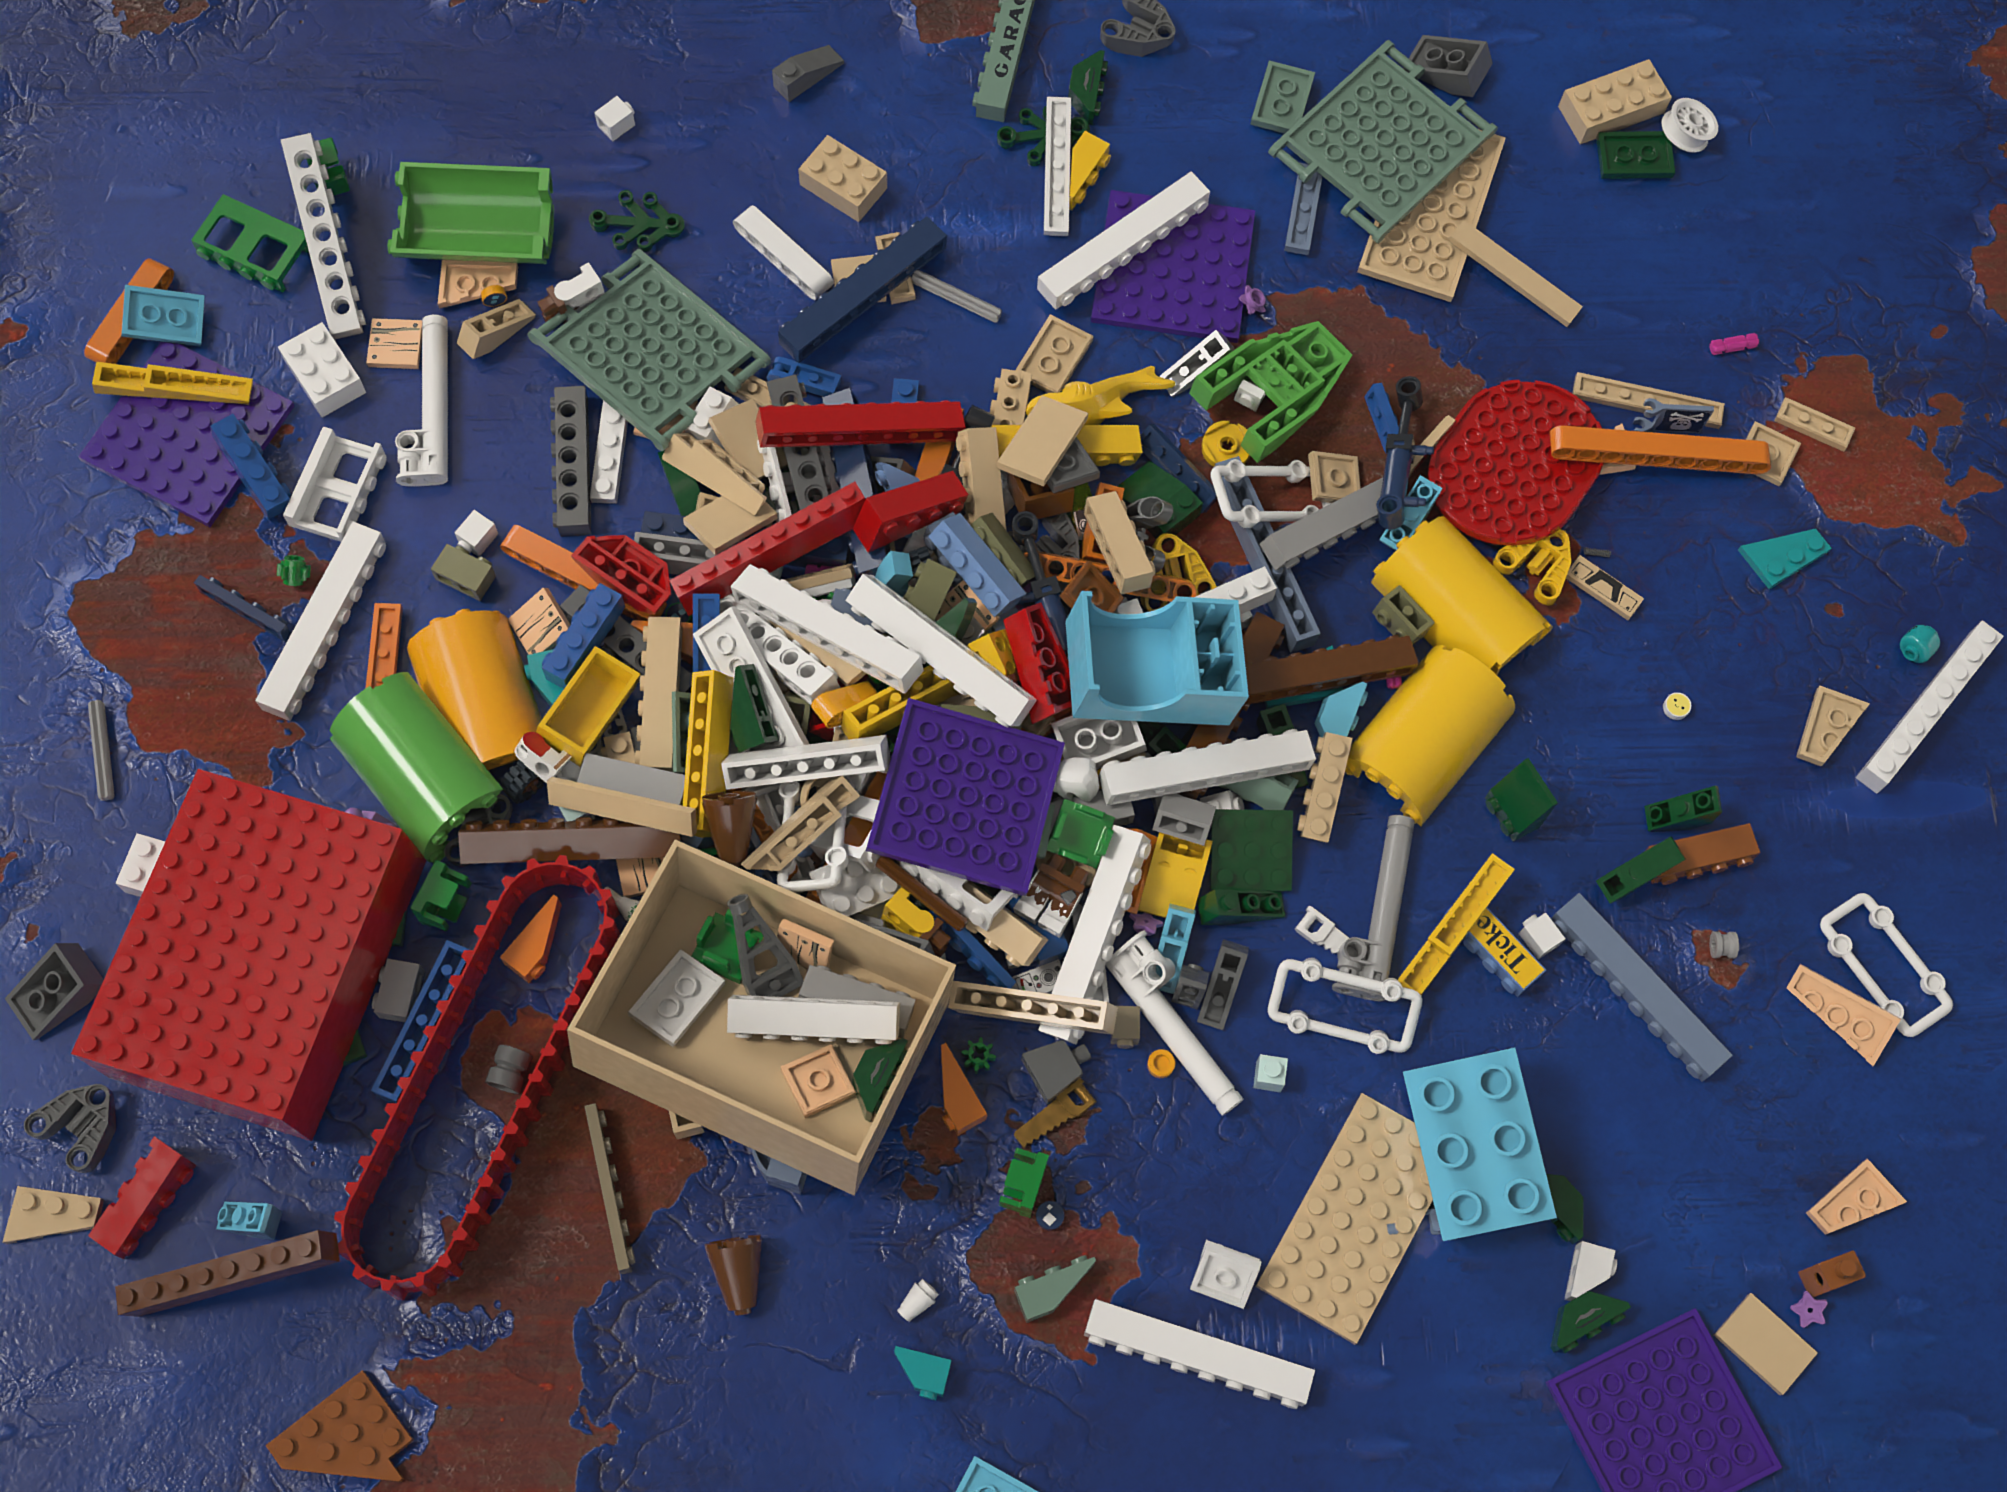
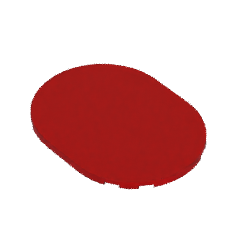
[1428,380,1604,545]

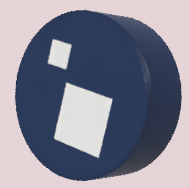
[1036,1201,1064,1231]

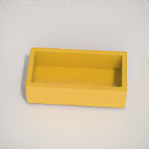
[536,646,640,767]

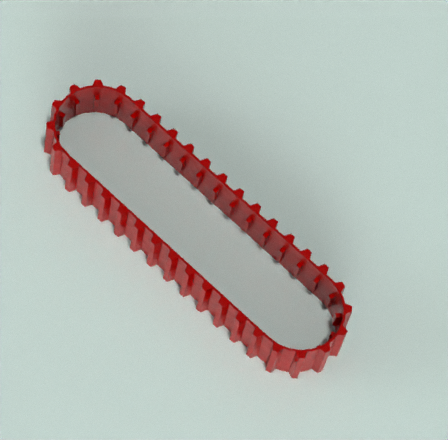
[334,855,621,1300]

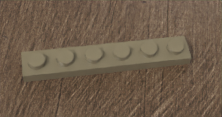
[585,1103,636,1275]

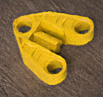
[1493,529,1571,606]
[1141,533,1217,612]

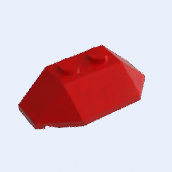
[571,535,671,615]

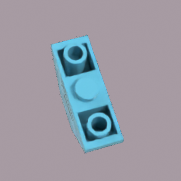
[1379,475,1442,550]
[1314,682,1368,737]
[216,1202,282,1240]

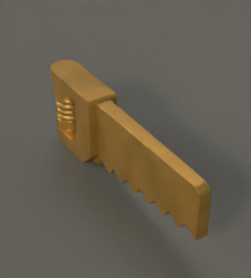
[1014,1078,1097,1148]

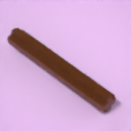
[876,856,968,931]

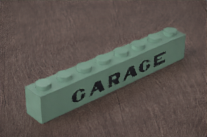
[972,0,1035,122]

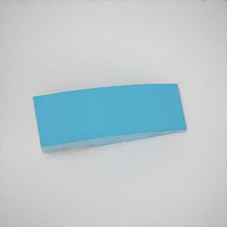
[875,551,913,597]
[1156,903,1196,994]

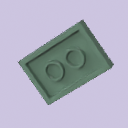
[1250,60,1315,134]

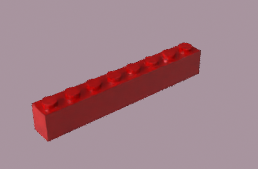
[755,400,965,448]
[669,481,866,616]

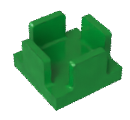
[307,137,350,195]
[1047,799,1115,869]
[410,860,472,932]
[691,909,764,984]
[999,1148,1049,1218]

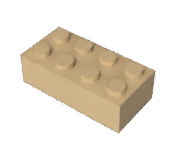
[1558,59,1672,144]

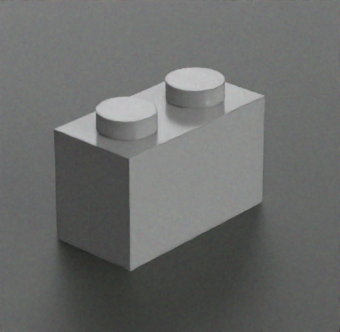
[1153,794,1216,846]
[372,959,425,1022]

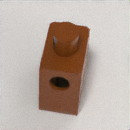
[1798,1250,1866,1297]

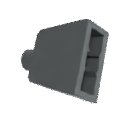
[1021,1040,1091,1105]

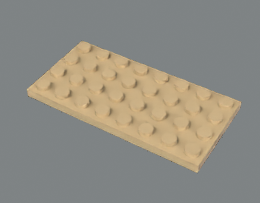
[1357,129,1506,302]
[1256,1093,1433,1345]

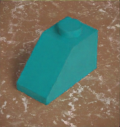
[894,1346,951,1400]

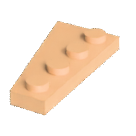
[1787,964,1901,1066]

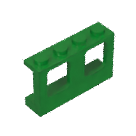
[191,194,309,292]

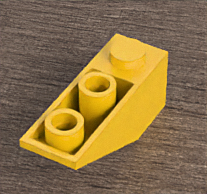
[1069,131,1111,211]

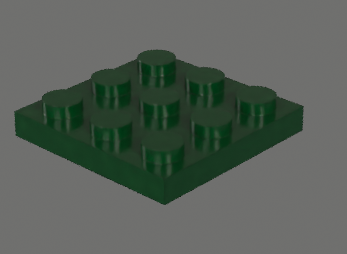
[1210,809,1293,891]

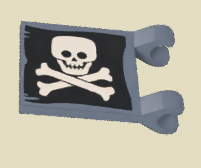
[1633,398,1714,434]

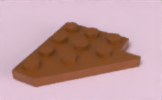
[265,1370,414,1482]

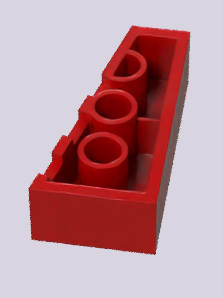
[853,471,969,553]
[1003,602,1072,724]
[88,1136,196,1259]

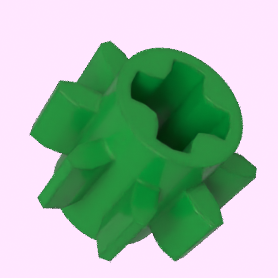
[277,555,311,586]
[961,1037,996,1074]

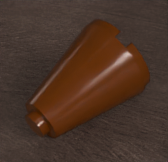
[702,791,757,867]
[704,1234,762,1316]

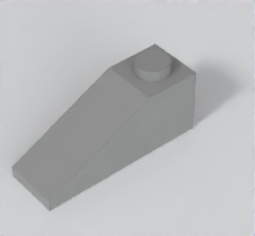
[1159,330,1235,397]

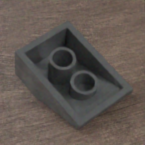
[1403,35,1493,97]
[5,943,104,1040]

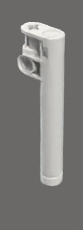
[395,315,448,486]
[1106,930,1244,1116]

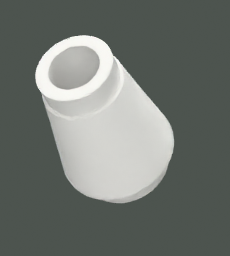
[897,1279,939,1322]

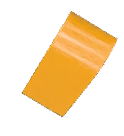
[811,681,878,728]

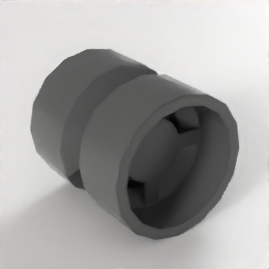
[485,1045,533,1094]

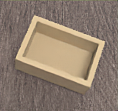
[798,135,887,222]

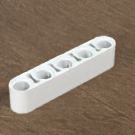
[733,205,834,300]

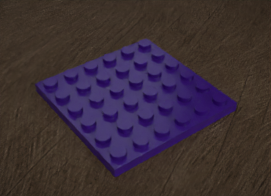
[1091,190,1255,343]
[78,342,295,527]
[865,698,1065,896]
[1545,1308,1782,1492]

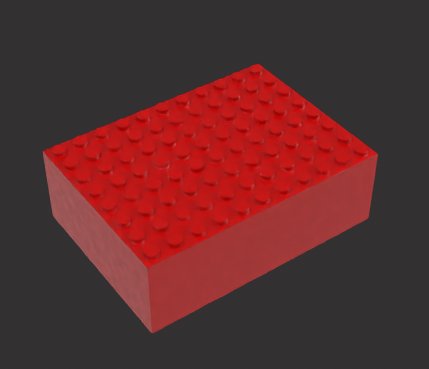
[71,769,426,1142]

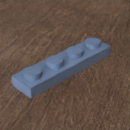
[1284,163,1322,255]

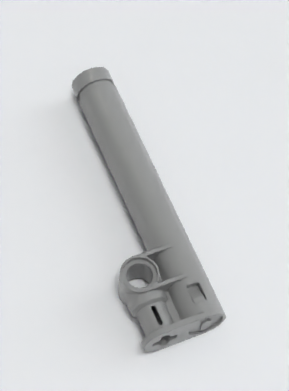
[1332,815,1415,1001]

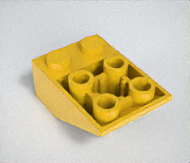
[1138,832,1213,918]

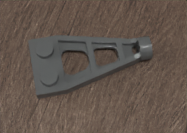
[727,894,804,997]

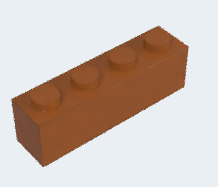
[1644,823,1760,885]

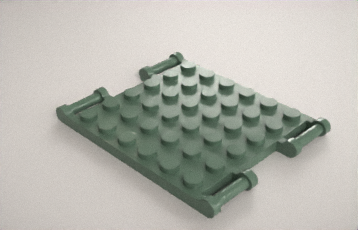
[1268,40,1498,244]
[528,249,771,451]

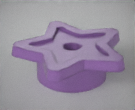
[1239,285,1266,315]
[1129,913,1163,936]
[1790,1291,1828,1328]

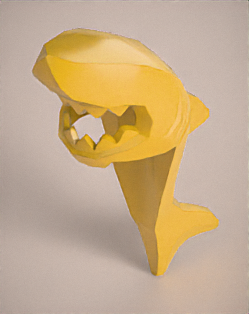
[1025,366,1175,425]

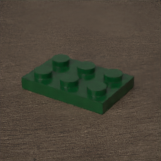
[1596,131,1675,179]

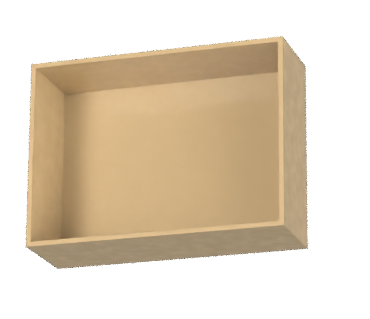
[567,840,956,1196]

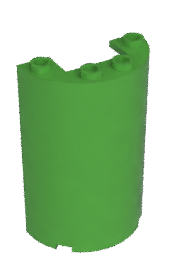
[387,162,554,264]
[330,672,503,863]

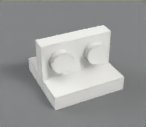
[1190,1240,1261,1309]

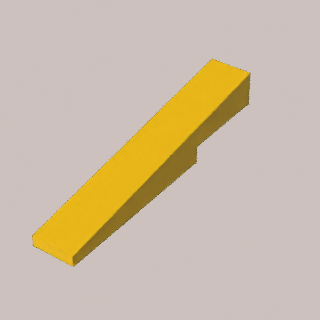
[92,362,253,404]
[1398,853,1515,996]

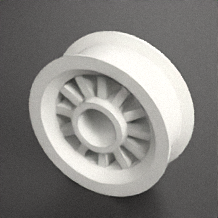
[1662,98,1718,152]

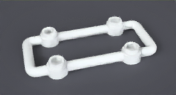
[1211,459,1331,528]
[777,775,855,892]
[1820,893,1953,1037]
[1268,958,1423,1054]

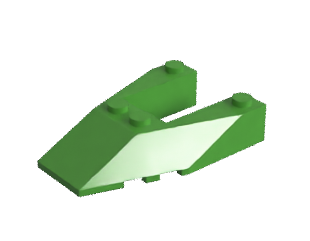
[1189,321,1352,463]

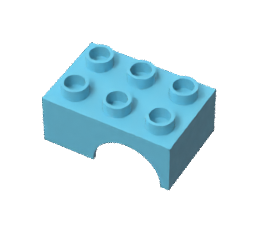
[1066,591,1249,725]
[1403,1048,1557,1241]

